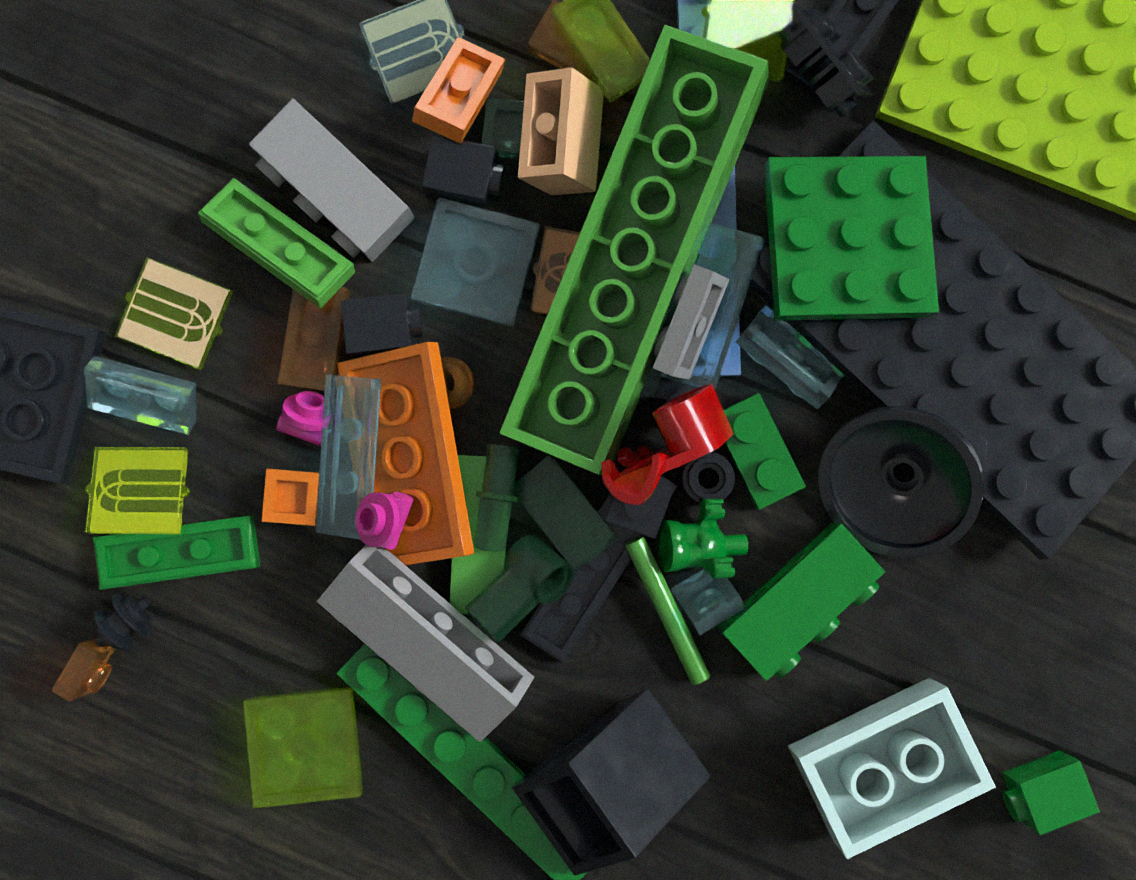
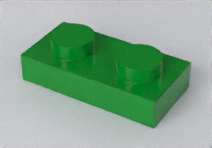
[724,393,806,510]

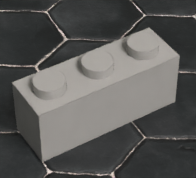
[249,98,415,262]

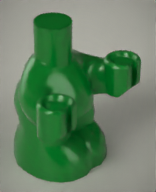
[656,498,748,579]

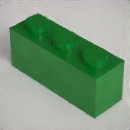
[717,523,885,681]

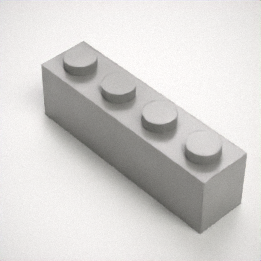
[316,545,534,742]

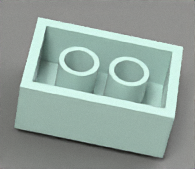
[788,678,996,859]

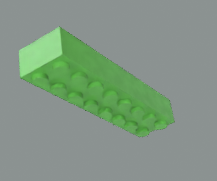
[500,25,770,475]

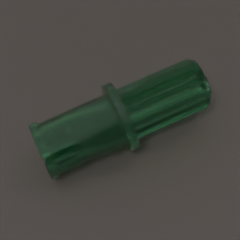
[474,444,521,552]

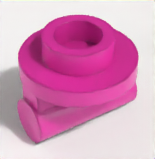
[277,391,336,448]
[355,492,414,550]

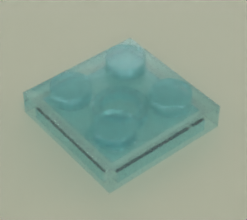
[411,197,540,328]

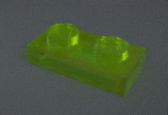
[552,0,650,103]

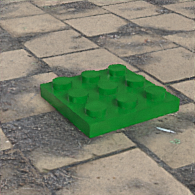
[764,156,939,321]

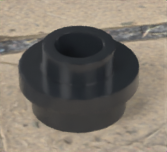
[682,452,735,503]

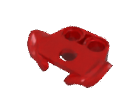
[601,383,733,505]

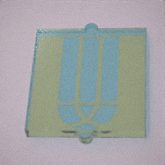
[359,0,464,104]

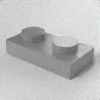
[653,264,730,380]

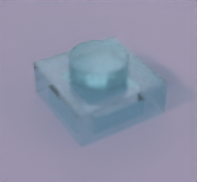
[671,569,745,635]

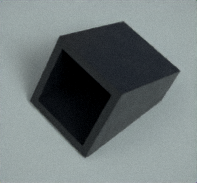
[511,688,710,876]

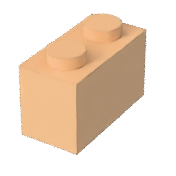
[518,67,604,195]

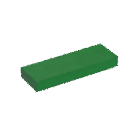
[93,515,261,590]

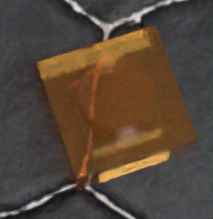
[51,638,115,702]

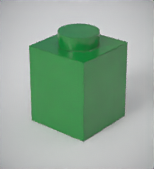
[1002,750,1100,835]

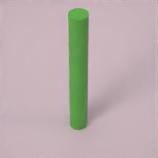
[625,535,710,685]

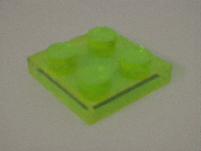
[243,687,363,808]

